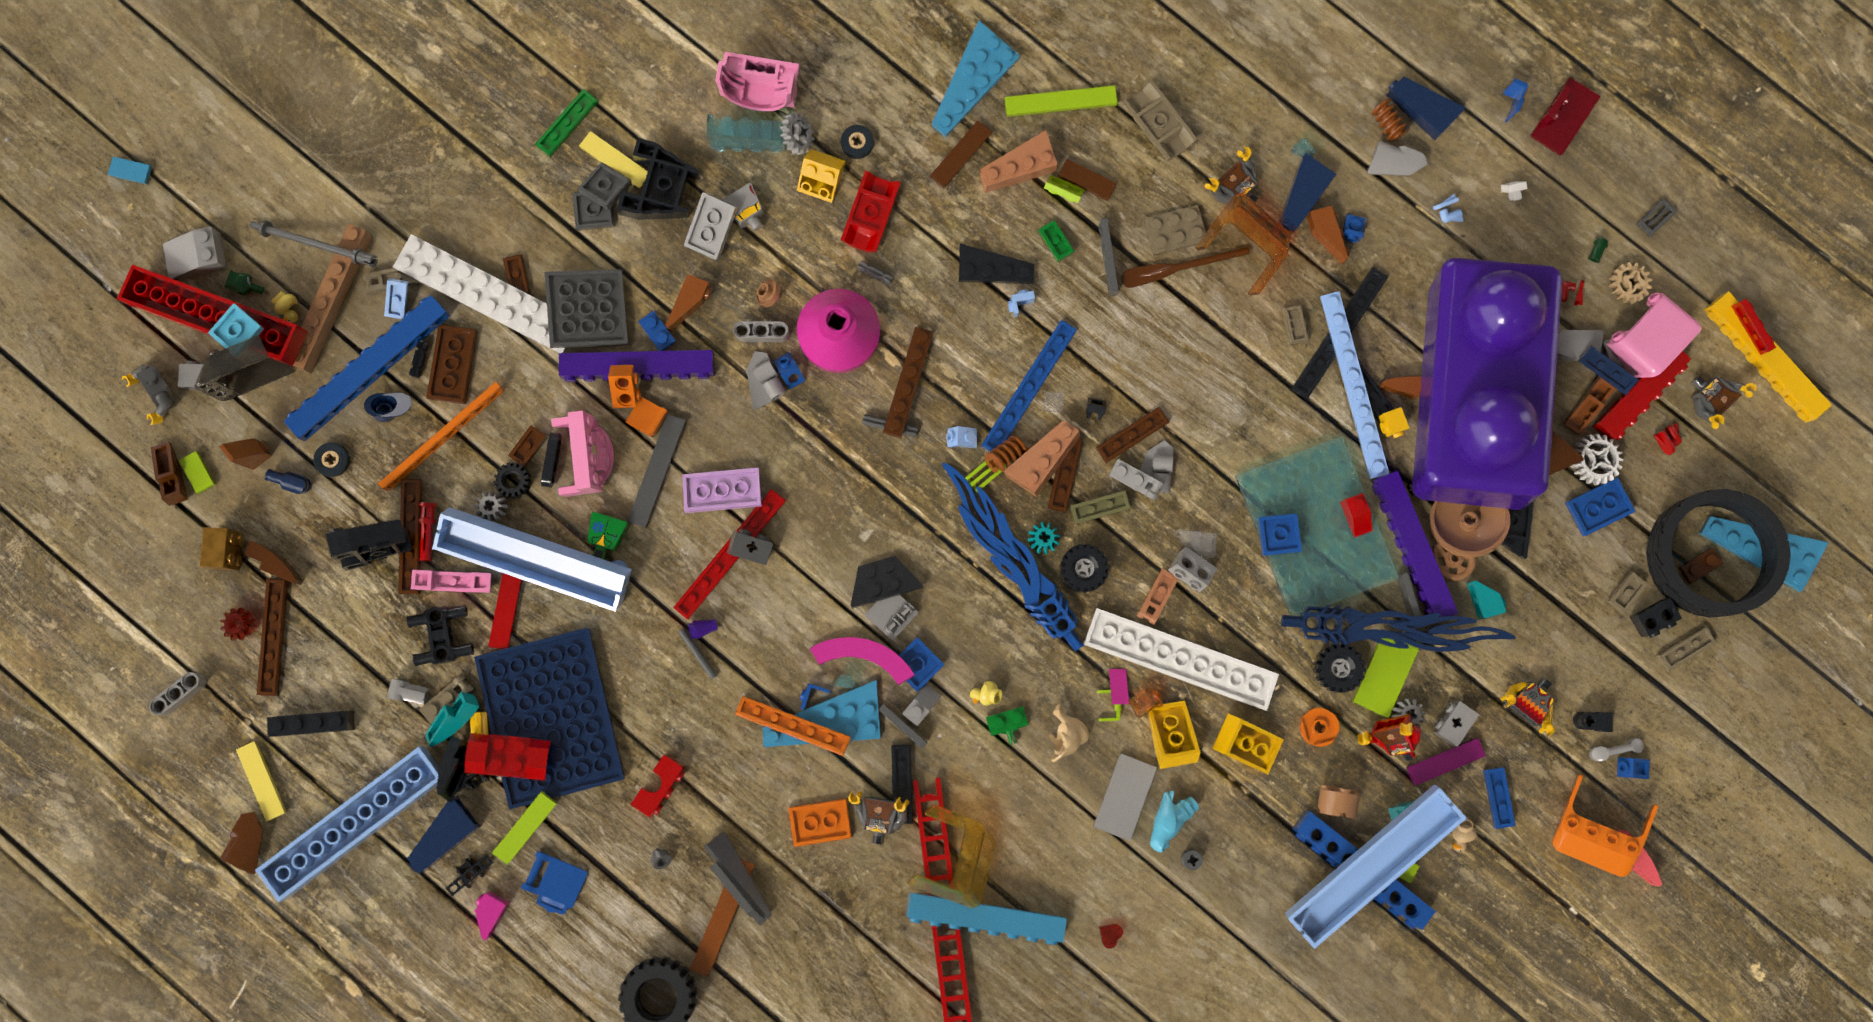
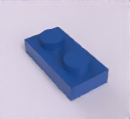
[638,311,676,351]

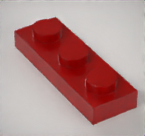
[1731,298,1776,355]

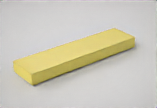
[579,131,648,190]
[236,741,287,822]

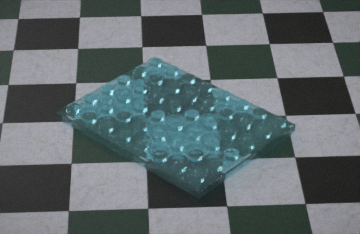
[1235,436,1399,616]

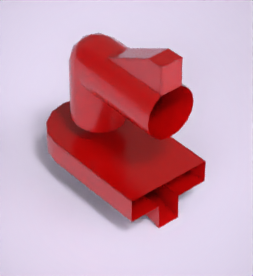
[1561,280,1585,306]
[1653,423,1682,455]

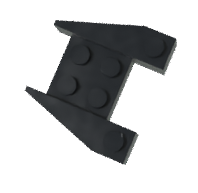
[617,138,700,220]
[325,519,412,571]

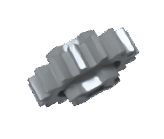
[780,112,814,155]

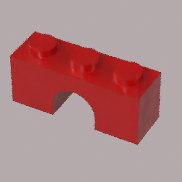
[630,754,685,818]

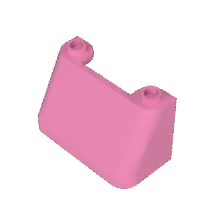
[1607,293,1702,378]

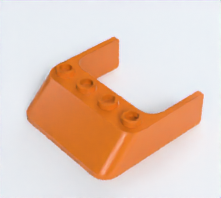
[1552,774,1659,877]

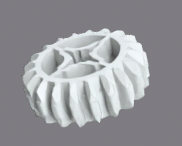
[1571,434,1624,485]

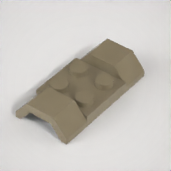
[1122,80,1197,161]

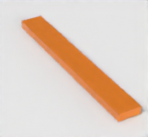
[378,382,504,491]

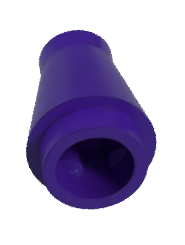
[688,619,718,639]

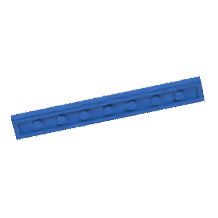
[981,320,1077,452]

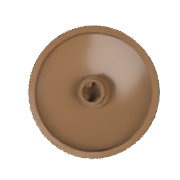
[1430,501,1510,557]

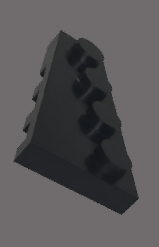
[959,244,1034,284]

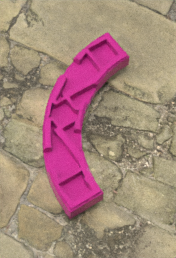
[810,637,915,686]

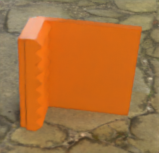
[625,397,669,438]

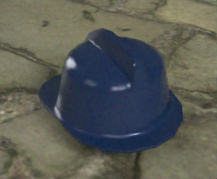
[364,393,412,422]

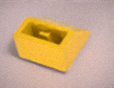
[797,149,846,203]

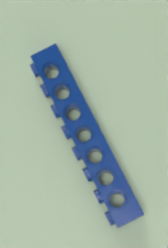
[1292,811,1436,930]

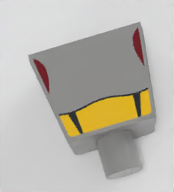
[722,183,764,232]

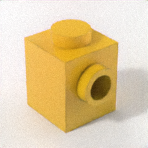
[1378,407,1409,439]

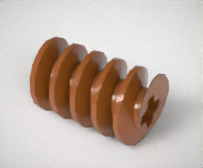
[1371,98,1410,141]
[985,436,1028,473]

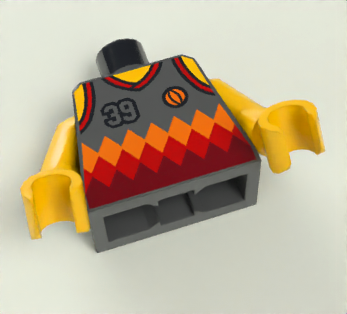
[1500,678,1555,737]

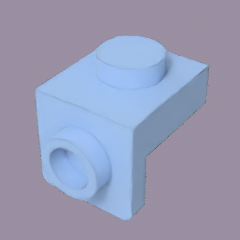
[1008,290,1035,317]
[946,426,977,448]

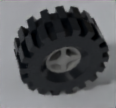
[1059,544,1109,593]
[1313,644,1366,693]

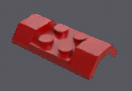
[840,170,901,253]
[465,733,551,781]

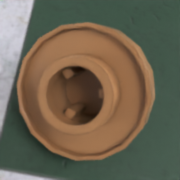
[756,279,781,307]

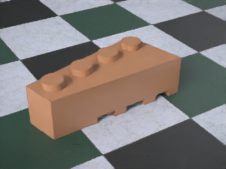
[1004,420,1081,497]

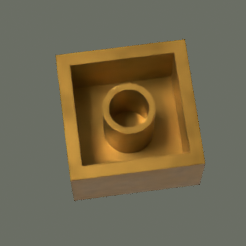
[200,527,244,571]

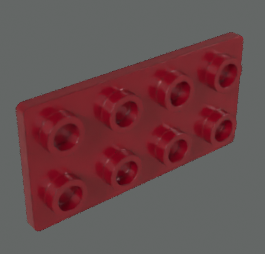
[1530,77,1600,156]

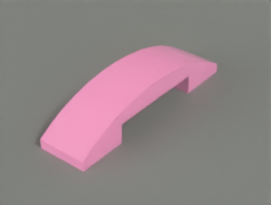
[411,570,492,593]

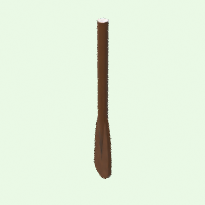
[1121,247,1249,288]

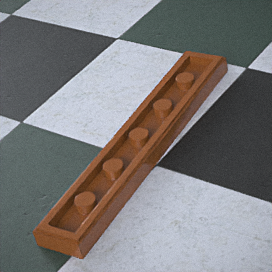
[690,858,755,977]

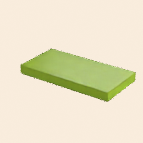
[1352,639,1419,718]

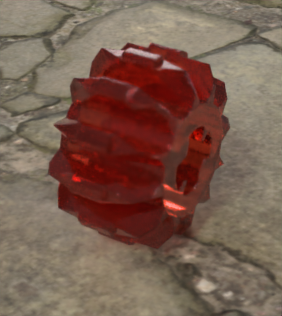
[219,608,255,641]

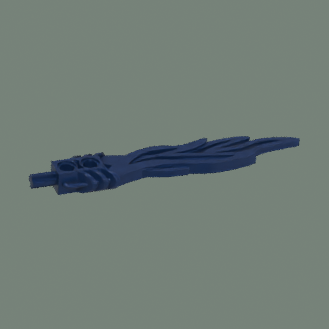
[1281,605,1516,652]

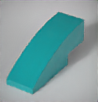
[425,691,479,747]

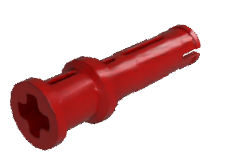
[418,502,437,561]

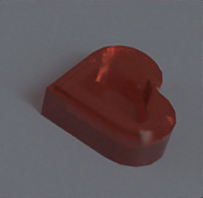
[1099,924,1123,949]

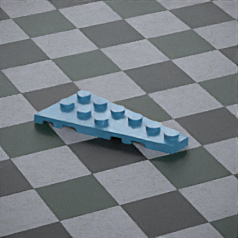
[932,21,1020,138]
[1699,516,1828,592]
[762,680,880,747]

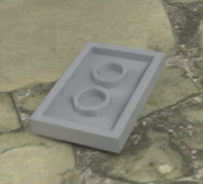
[684,192,738,260]

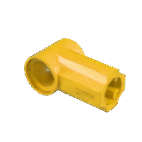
[470,712,489,735]

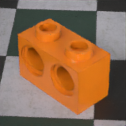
[608,365,641,408]

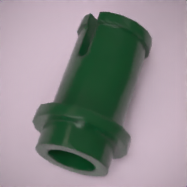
[1588,237,1609,263]

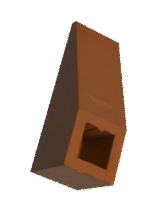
[1306,206,1349,264]

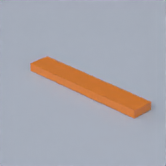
[735,696,851,756]

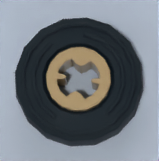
[840,125,874,159]
[313,443,350,477]

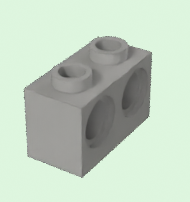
[1168,547,1217,592]

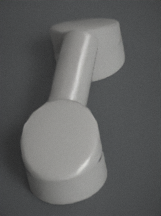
[1589,738,1644,762]

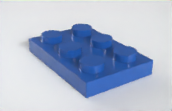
[1565,478,1636,537]

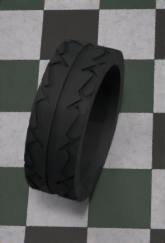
[1646,489,1791,618]

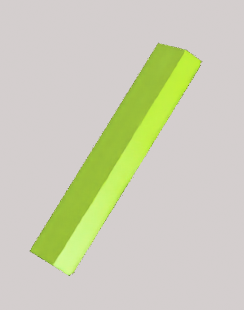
[492,791,558,865]

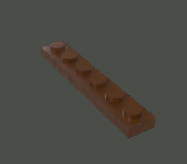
[883,327,933,439]

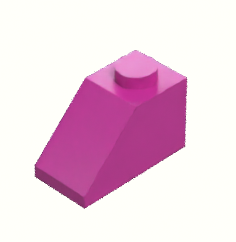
[475,891,510,940]

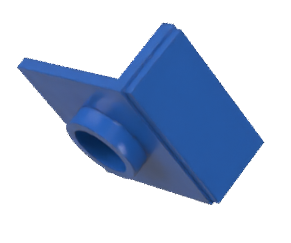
[1503,78,1528,122]

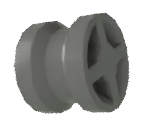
[1181,849,1203,870]

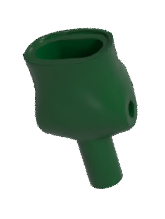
[224,270,264,296]

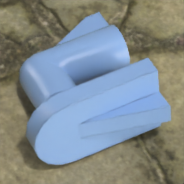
[1433,194,1464,223]

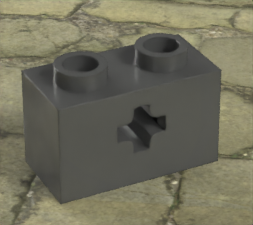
[727,529,773,565]

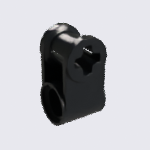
[1573,712,1614,732]

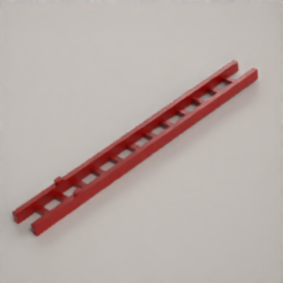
[913,777,972,1022]

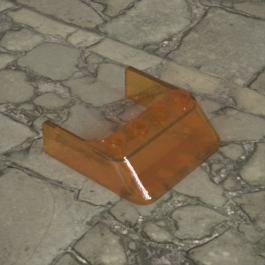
[1196,193,1291,296]

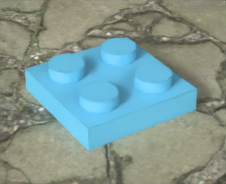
[208,303,264,358]

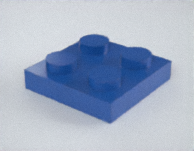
[1258,513,1302,556]
[899,637,945,692]

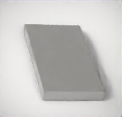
[1093,753,1157,841]

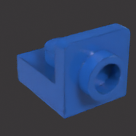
[1343,214,1366,242]
[1617,757,1650,779]

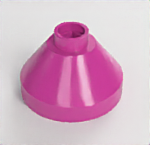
[797,289,880,373]

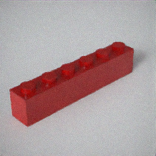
[1592,351,1691,441]

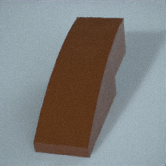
[151,441,188,506]
[244,540,303,585]

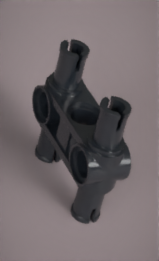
[406,605,474,666]

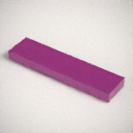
[1406,738,1486,786]

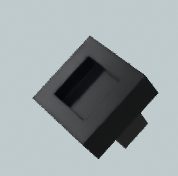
[1086,397,1107,421]

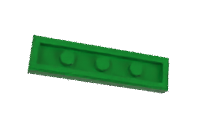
[535,88,599,158]

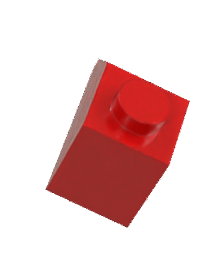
[1340,493,1373,538]

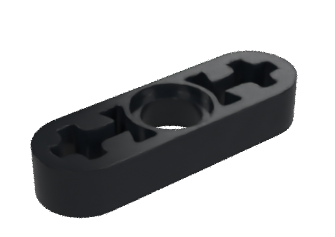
[541,432,562,488]

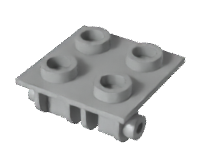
[864,595,919,641]

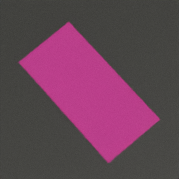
[1109,669,1129,704]

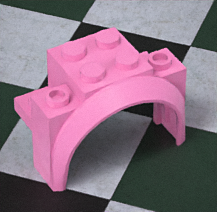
[715,52,800,111]

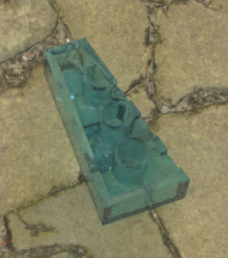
[706,114,786,153]

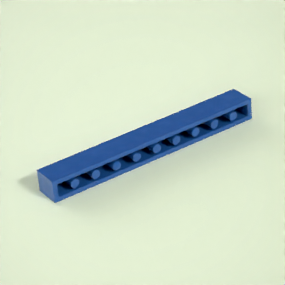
[283,295,451,441]

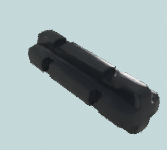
[409,341,429,378]

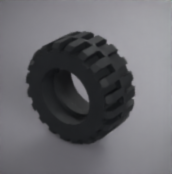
[618,956,698,1022]

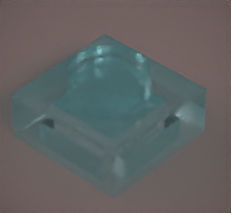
[834,675,856,689]

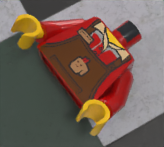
[1357,714,1421,761]

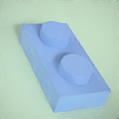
[384,278,408,319]

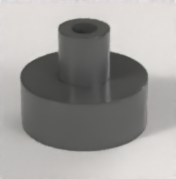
[650,848,672,870]

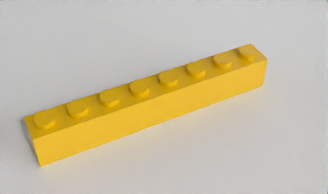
[1704,291,1832,423]

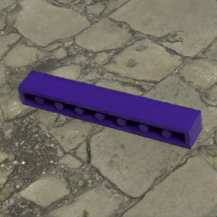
[559,350,715,382]
[1372,471,1458,617]

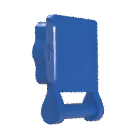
[521,850,588,915]

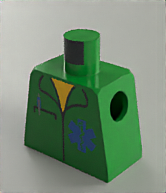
[587,511,630,560]

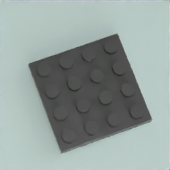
[544,269,628,348]

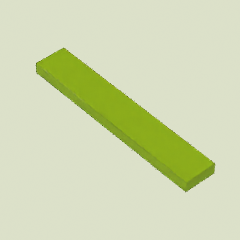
[1004,86,1117,117]

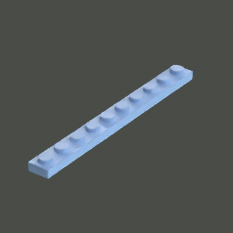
[1320,291,1389,479]

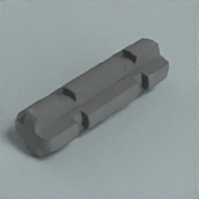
[858,261,894,285]

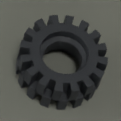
[494,463,532,499]

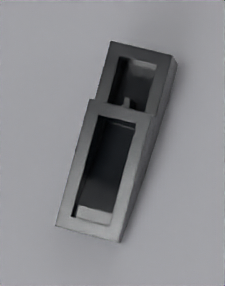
[437,737,468,803]

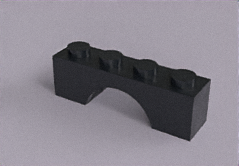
[267,711,355,737]

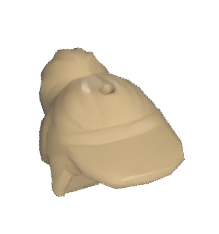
[1050,703,1089,762]

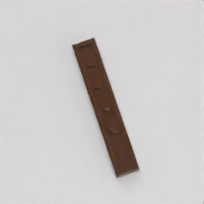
[398,479,422,595]
[257,579,288,696]

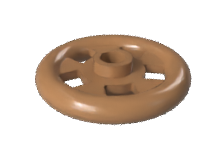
[1432,542,1476,581]

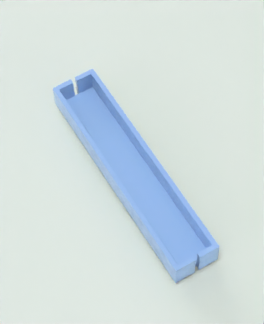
[432,507,632,611]
[1285,784,1467,949]

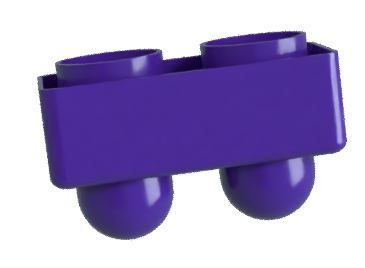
[1412,258,1562,510]

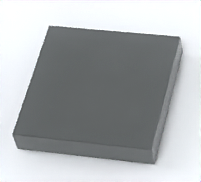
[578,162,632,210]
[572,192,614,231]

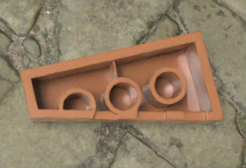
[979,130,1058,193]

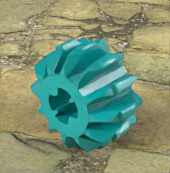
[1028,522,1060,554]

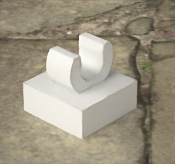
[1501,181,1527,201]

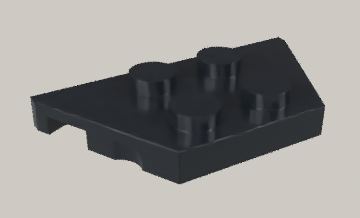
[1501,501,1534,559]
[851,556,923,609]

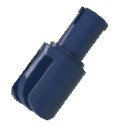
[265,469,312,494]

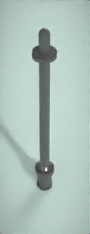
[249,220,378,267]

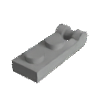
[1109,459,1164,501]

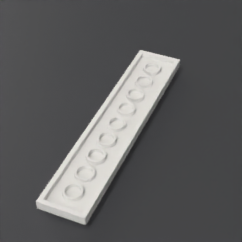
[393,234,567,353]
[1084,608,1279,711]

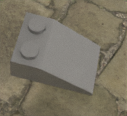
[163,227,227,280]

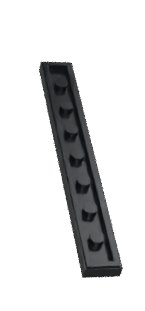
[1291,267,1388,400]

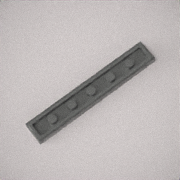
[627,414,686,528]

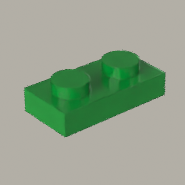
[1038,220,1074,262]

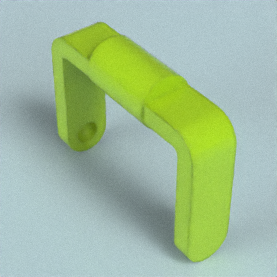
[1097,690,1122,721]

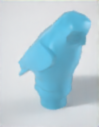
[1150,791,1199,853]

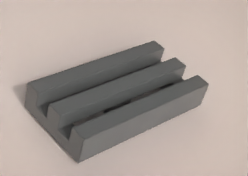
[1636,198,1677,237]

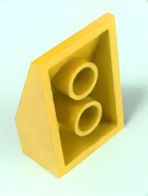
[1147,700,1200,769]
[1212,714,1284,775]

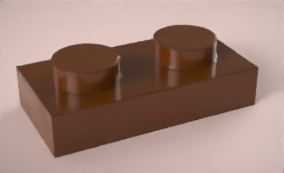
[508,425,548,468]
[1678,548,1723,584]

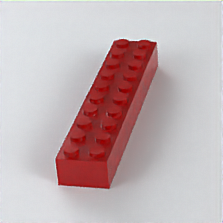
[117,264,308,367]

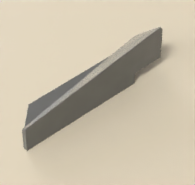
[704,832,772,926]

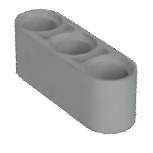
[733,321,790,342]
[149,672,207,715]

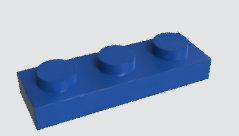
[1483,767,1516,829]

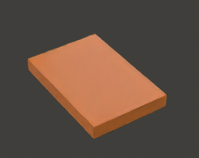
[788,798,852,847]

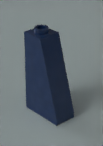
[1386,76,1465,140]
[1279,153,1336,232]
[407,796,481,874]

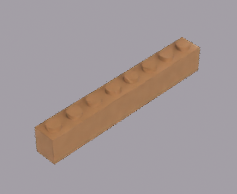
[293,223,373,374]

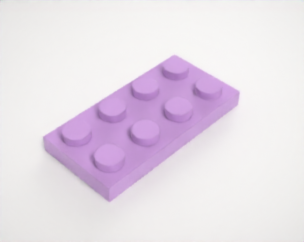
[682,468,762,513]

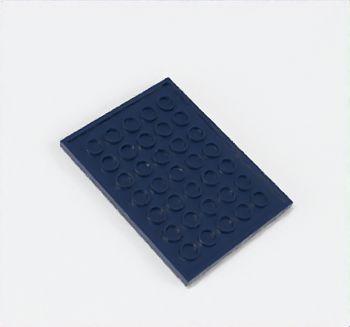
[474,627,625,810]

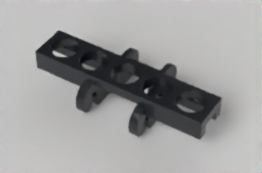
[457,774,490,792]
[446,854,494,896]

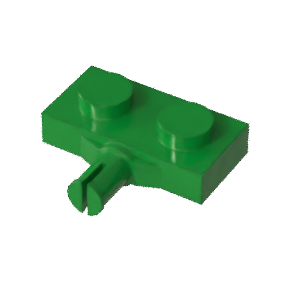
[986,706,1028,745]

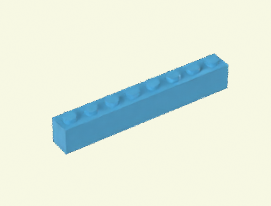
[905,892,1067,945]

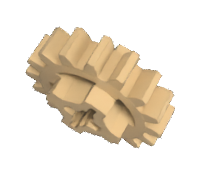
[1609,262,1653,304]

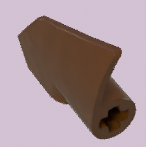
[220,812,264,874]

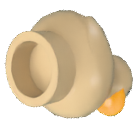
[1452,819,1477,852]

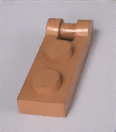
[1137,569,1178,625]

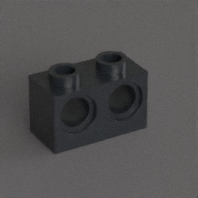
[1630,598,1682,638]

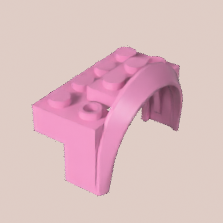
[551,410,614,497]

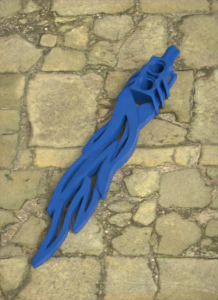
[942,463,1084,652]

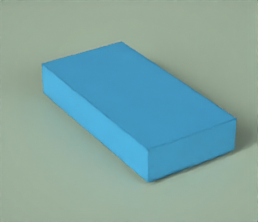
[108,157,152,185]

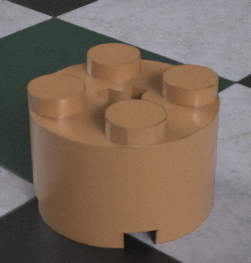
[1317,785,1360,818]

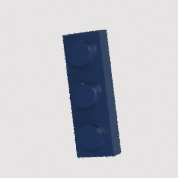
[1578,345,1638,395]

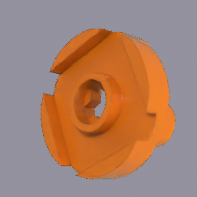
[1299,708,1340,747]

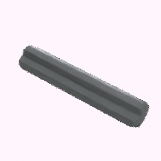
[862,414,918,437]

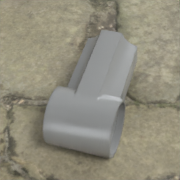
[387,678,430,705]

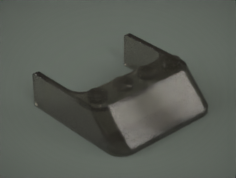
[194,335,295,401]

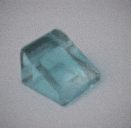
[1290,138,1316,157]

